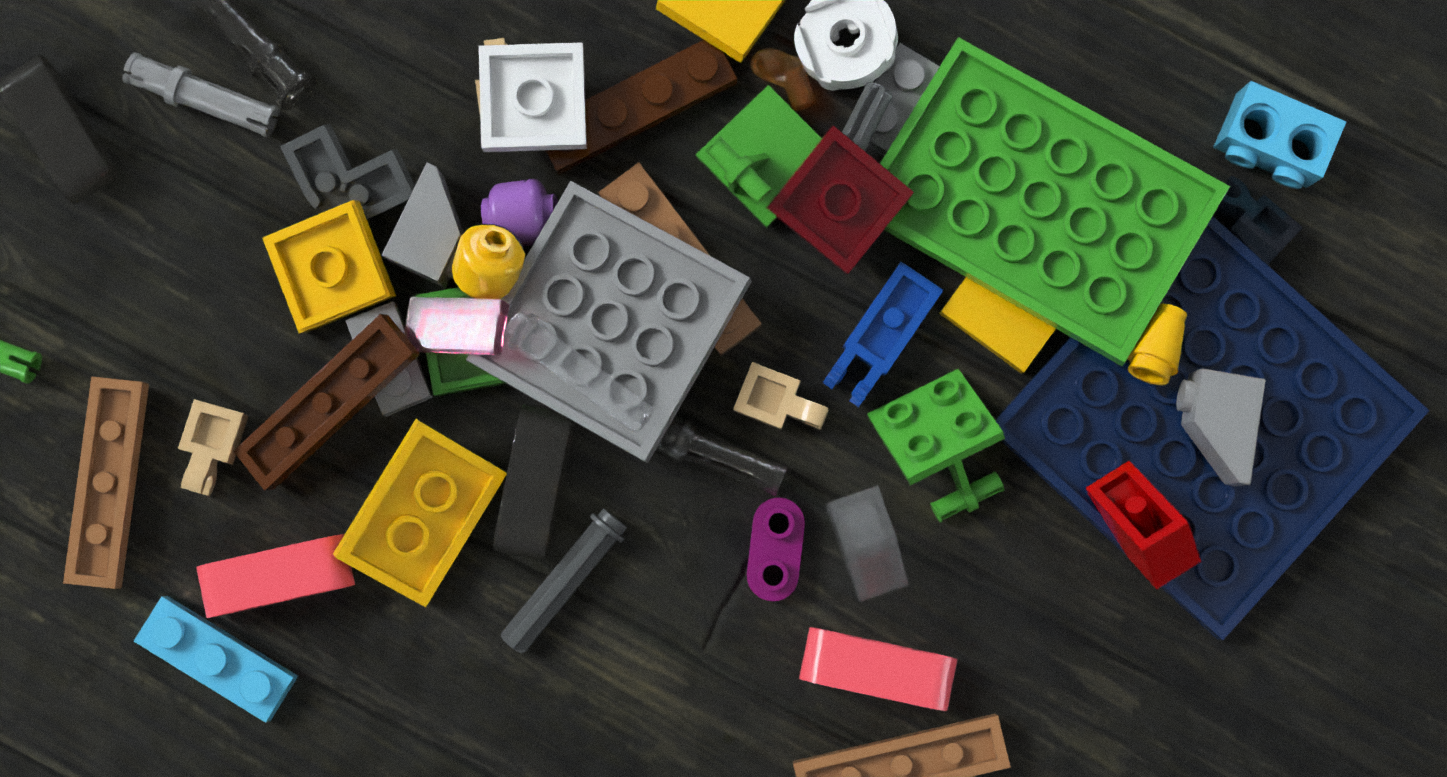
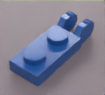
[823,262,943,407]

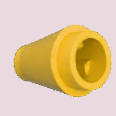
[1128,303,1187,385]

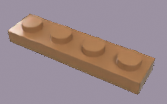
[598,162,762,356]
[63,377,149,589]
[792,714,1010,777]

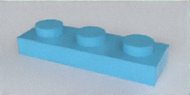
[134,596,298,723]

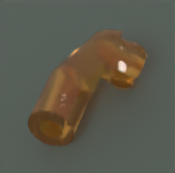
[750,48,817,111]

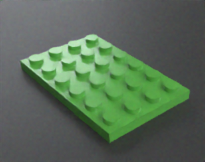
[880,37,1230,366]

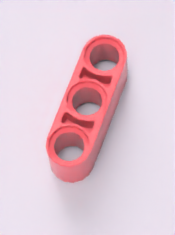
[196,534,355,618]
[799,627,958,711]

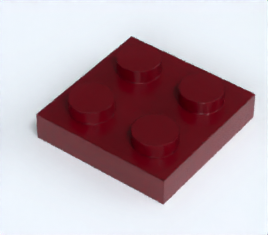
[766,125,914,274]

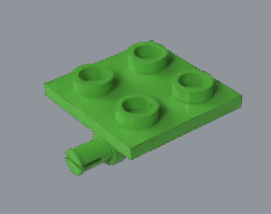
[696,85,821,228]
[867,369,1005,523]

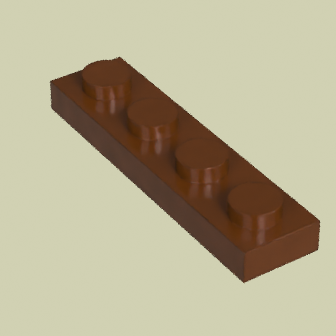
[545,40,737,175]
[233,314,420,491]

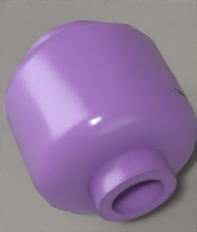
[481,179,558,247]

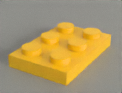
[333,419,507,607]

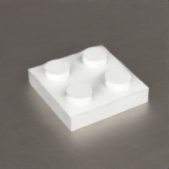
[479,43,587,152]

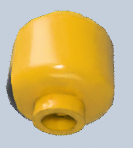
[451,224,525,301]

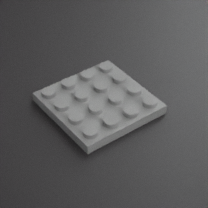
[466,181,752,463]

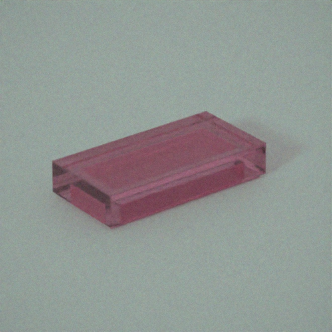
[404,297,510,355]

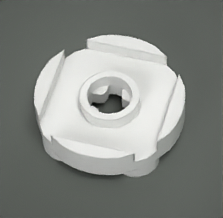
[794,0,898,91]

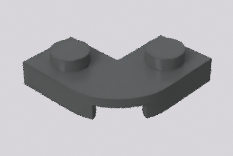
[280,124,415,220]

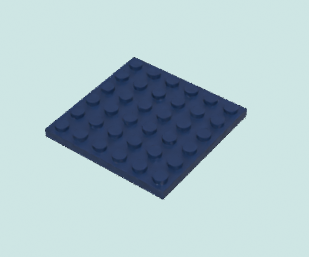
[995,216,1430,640]

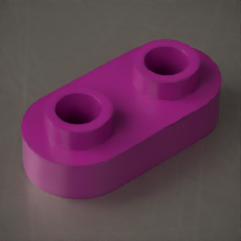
[747,498,805,601]

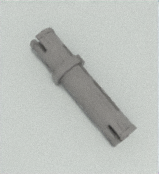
[122,52,280,138]

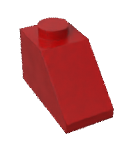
[1086,460,1201,590]

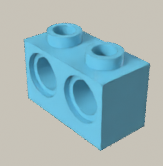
[1213,81,1346,189]

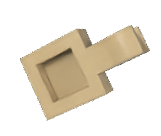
[733,362,828,430]
[178,399,249,496]

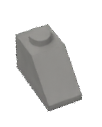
[382,162,464,288]
[1176,369,1266,486]

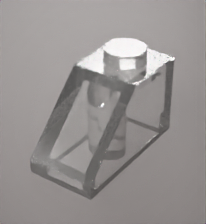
[825,485,908,602]

